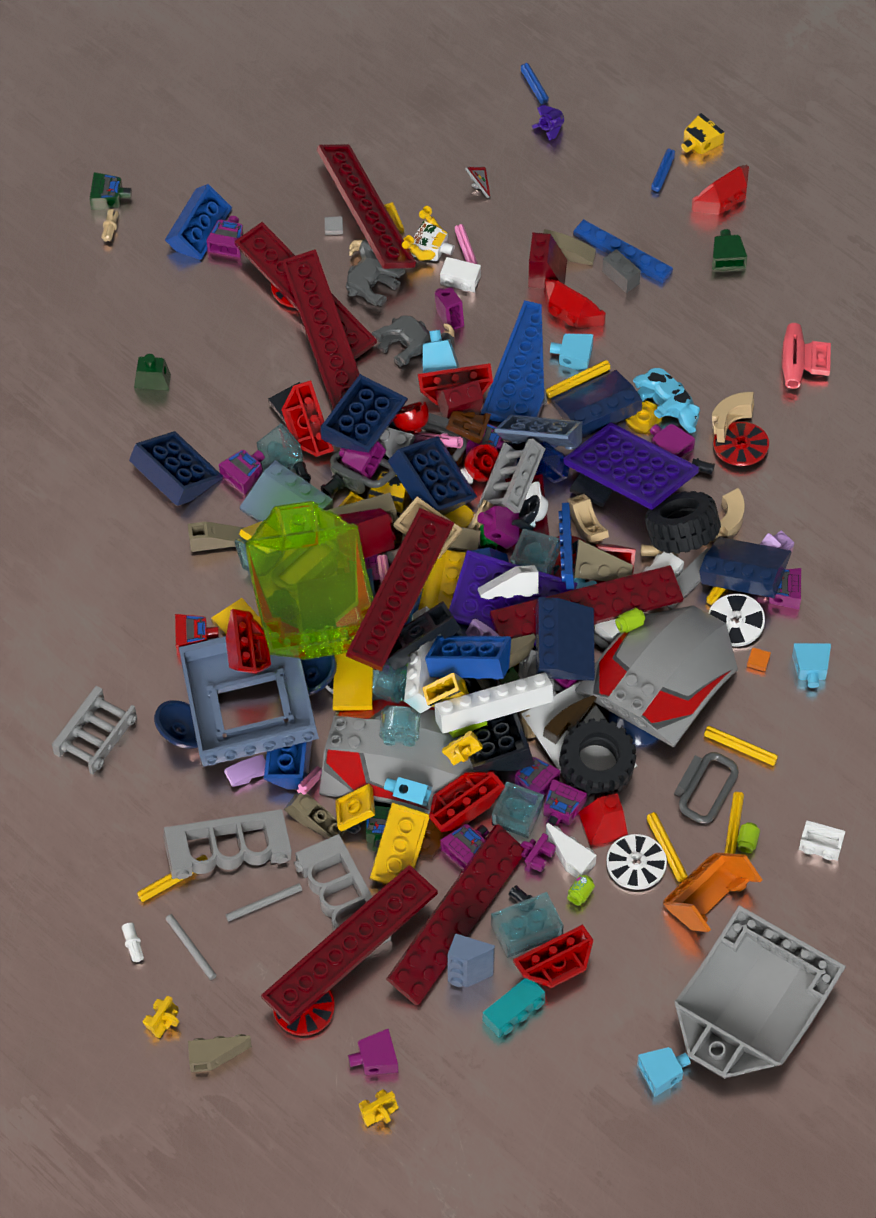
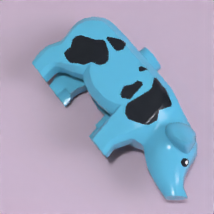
[633,368,700,433]

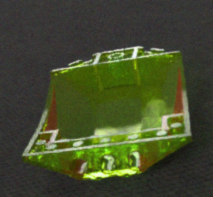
[245,501,374,659]

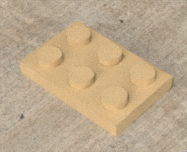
[394,497,462,559]

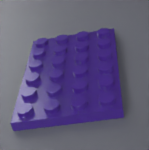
[563,422,699,510]
[449,550,578,646]

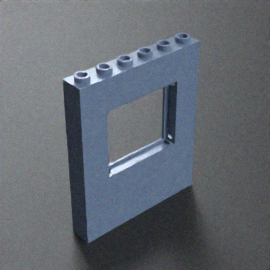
[179,620,319,767]

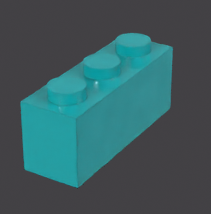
[482,978,545,1038]

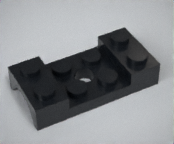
[387,601,461,671]

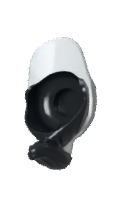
[511,482,548,532]

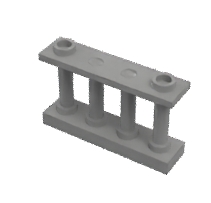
[477,439,546,513]
[52,686,137,775]

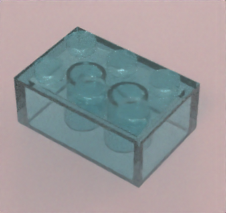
[491,892,564,958]

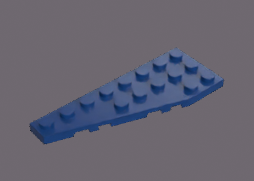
[480,300,544,423]

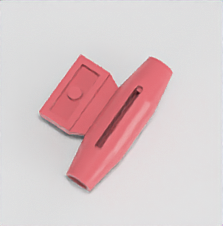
[782,323,831,389]

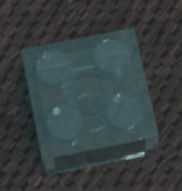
[510,529,560,574]
[492,782,544,839]

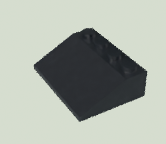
[462,713,534,771]

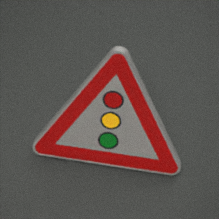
[465,166,491,198]

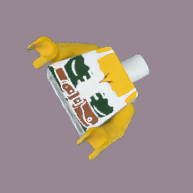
[402,206,455,261]

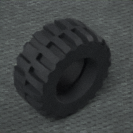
[645,491,721,554]
[559,718,637,798]

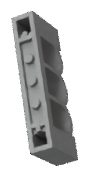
[163,809,292,879]
[294,834,391,945]

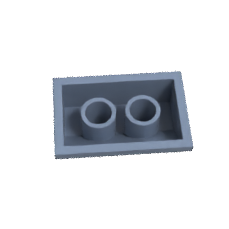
[448,934,495,987]

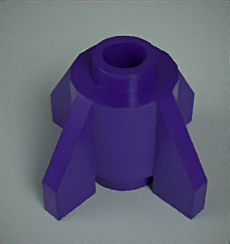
[532,105,564,140]

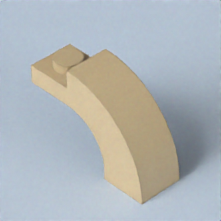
[712,392,754,443]
[709,488,745,543]
[567,494,609,544]

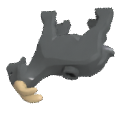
[346,239,405,306]
[372,315,455,367]

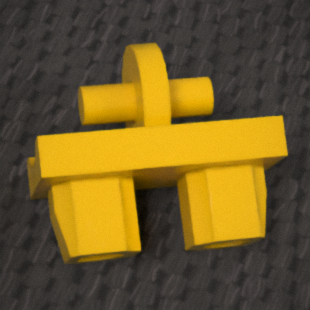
[442,731,483,765]
[143,996,179,1038]
[359,1089,399,1127]

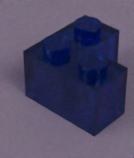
[516,442,569,484]

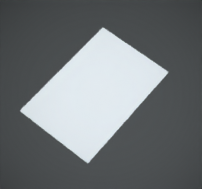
[522,682,637,792]

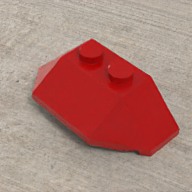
[692,165,749,214]
[544,278,606,329]
[418,363,493,407]
[281,380,334,457]
[226,609,271,674]
[429,772,505,832]
[513,924,593,988]

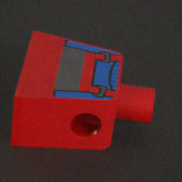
[175,614,219,655]

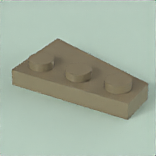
[574,539,633,581]

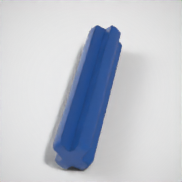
[521,63,549,104]
[651,148,675,192]

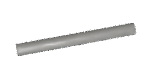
[225,883,302,922]
[166,914,216,980]

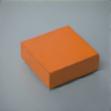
[747,647,771,671]

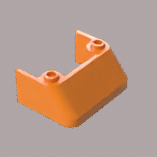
[663,853,763,932]

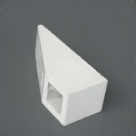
[478,565,538,599]
[546,823,597,878]

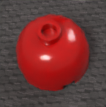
[393,402,429,434]
[464,444,499,482]

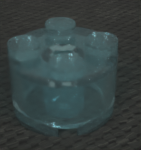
[373,660,407,703]
[379,706,421,747]

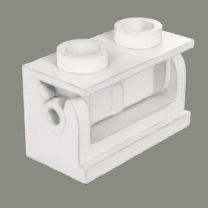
[440,257,481,293]
[799,820,845,861]

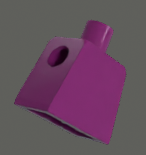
[434,287,465,330]
[650,424,695,458]
[339,441,386,479]
[477,506,520,549]
[348,1029,398,1075]

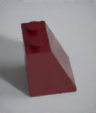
[528,232,567,289]
[434,380,483,419]
[332,508,396,562]

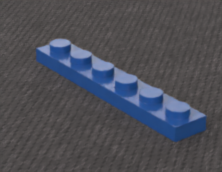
[573,219,673,284]
[558,502,574,589]

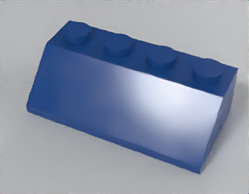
[165,184,232,260]
[425,636,511,679]

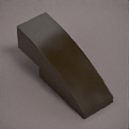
[543,695,597,744]

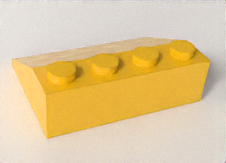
[418,550,466,610]

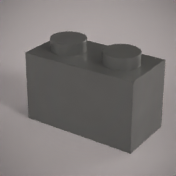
[602,249,641,293]

